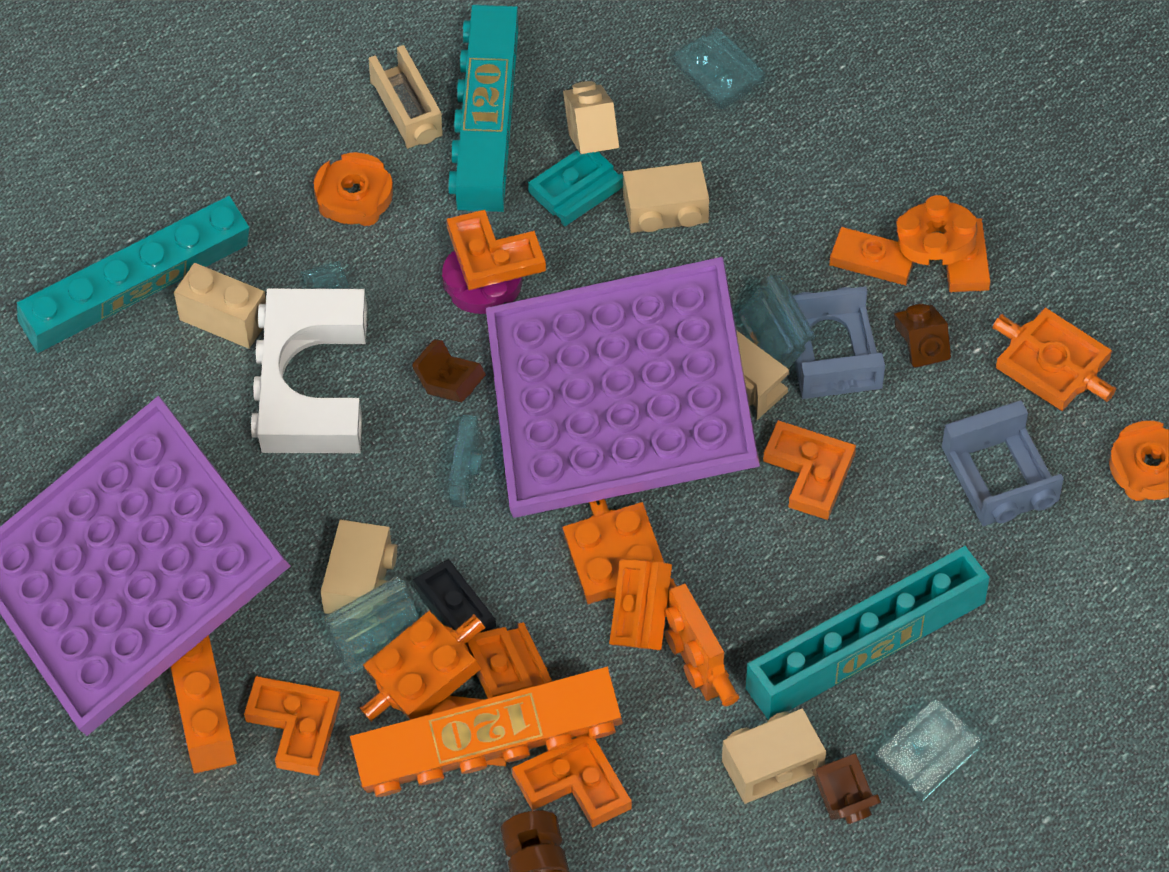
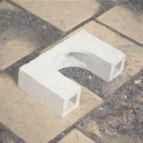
[251,289,368,453]

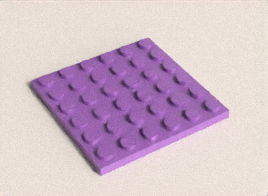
[486,257,760,518]
[0,396,291,736]

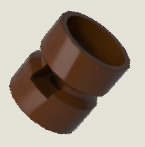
[501,810,569,872]

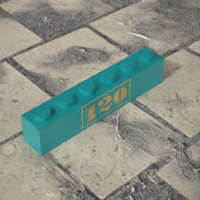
[449,5,519,212]
[17,195,250,354]
[746,546,990,720]

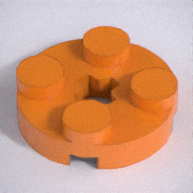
[314,152,393,226]
[896,195,977,265]
[1109,421,1169,501]

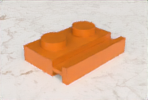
[609,559,672,650]
[466,622,552,699]

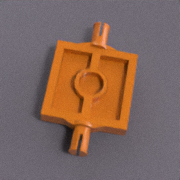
[993,307,1116,411]
[562,499,664,604]
[665,578,739,706]
[360,610,485,722]

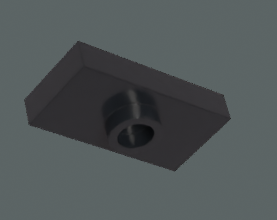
[413,558,496,633]

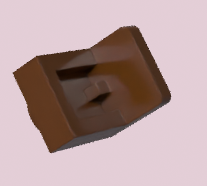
[894,304,951,368]
[412,339,486,403]
[812,753,881,824]

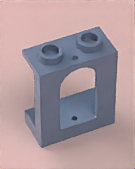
[785,286,885,399]
[942,400,1064,526]

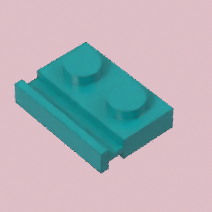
[528,150,623,227]

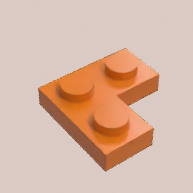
[447,210,546,290]
[763,420,856,520]
[244,676,341,776]
[512,733,632,828]

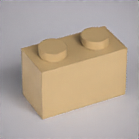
[563,81,619,154]
[623,162,709,233]
[174,263,266,349]
[321,520,397,621]
[722,708,826,804]

